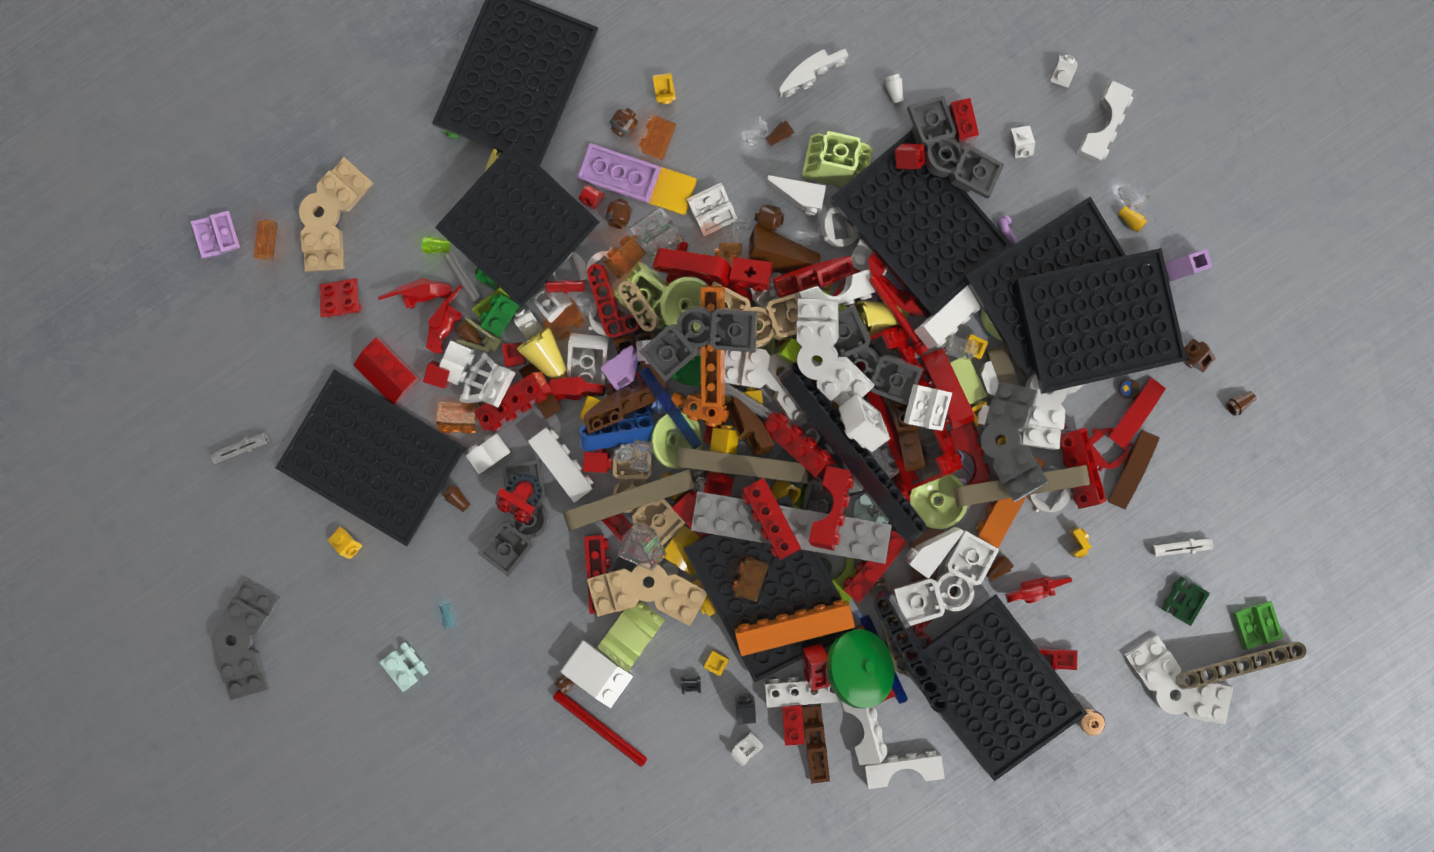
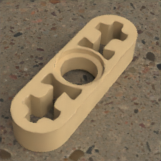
[618,281,659,331]

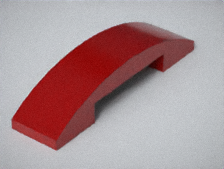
[868,253,925,316]

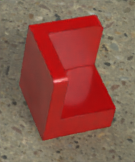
[895,144,925,169]
[502,342,527,367]
[423,360,450,389]
[704,473,734,497]

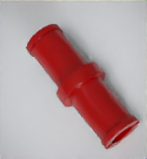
[546,279,585,294]

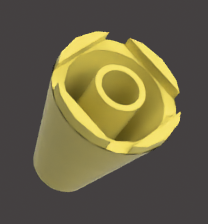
[855,301,909,337]
[517,327,567,380]

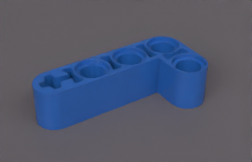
[579,405,653,451]

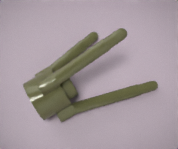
[455,317,502,353]

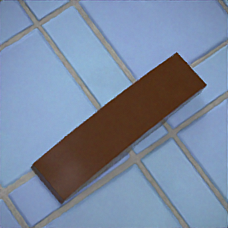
[1107,430,1160,510]
[802,703,830,784]

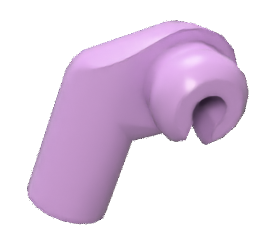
[998,215,1017,244]

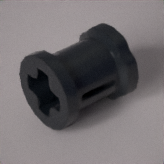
[681,676,701,694]

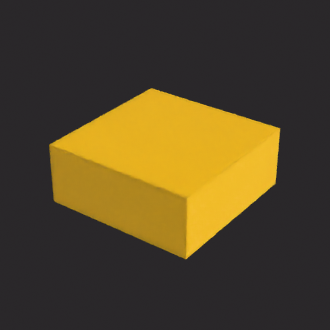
[703,650,729,676]

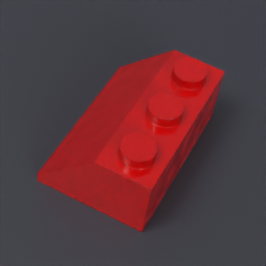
[353,337,421,404]

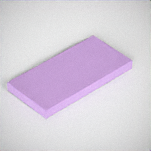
[576,143,661,204]

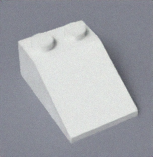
[767,175,826,216]
[567,333,609,398]
[905,527,964,579]
[560,640,633,708]

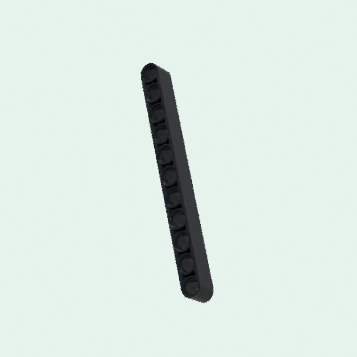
[779,362,927,542]

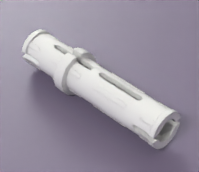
[1152,538,1213,557]

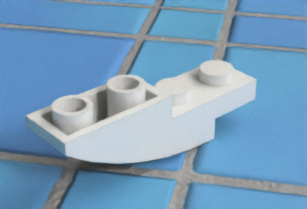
[778,49,848,97]

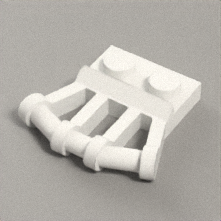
[459,352,516,408]

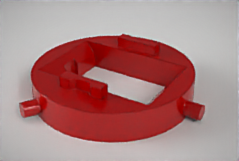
[1089,428,1133,471]

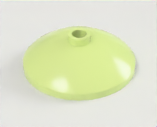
[660,277,709,332]
[651,411,703,469]
[910,471,968,529]

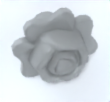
[613,443,634,462]

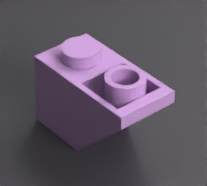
[1165,249,1213,281]
[600,345,638,391]

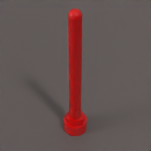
[869,276,929,356]

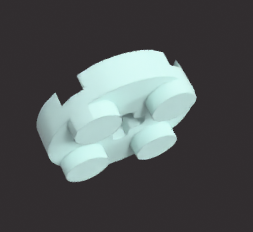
[853,492,890,524]

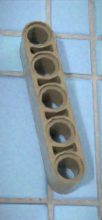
[986,345,1021,434]

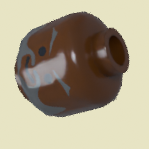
[609,108,638,138]
[605,199,633,229]

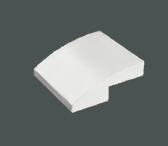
[687,183,738,236]
[904,384,952,431]

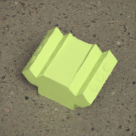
[802,131,873,188]
[614,261,685,330]
[597,599,665,672]

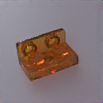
[639,114,676,161]
[254,219,278,261]
[603,234,646,279]
[715,243,742,259]
[542,299,587,341]
[436,402,478,434]
[732,557,769,601]

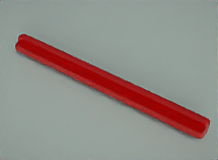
[553,690,647,767]

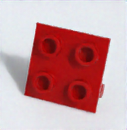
[319,278,362,318]

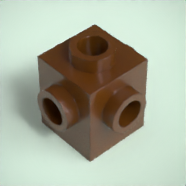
[1184,339,1216,372]

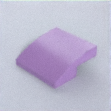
[191,211,240,260]

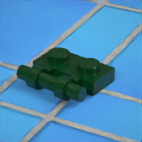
[1161,576,1210,626]

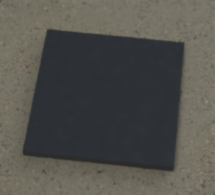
[435,141,600,307]

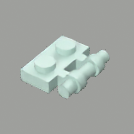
[379,642,429,692]

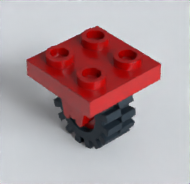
[495,473,542,524]

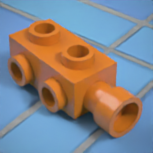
[670,391,729,427]

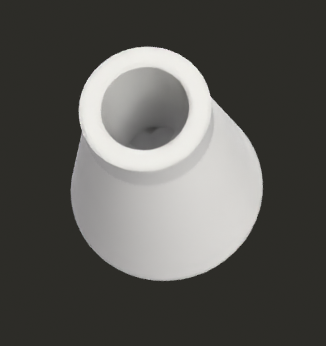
[884,74,904,103]

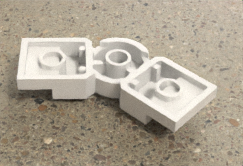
[797,299,874,406]
[725,348,807,424]
[1021,373,1084,450]
[893,531,1000,626]
[1124,635,1233,725]

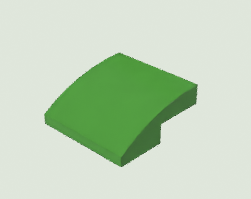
[1232,601,1283,650]

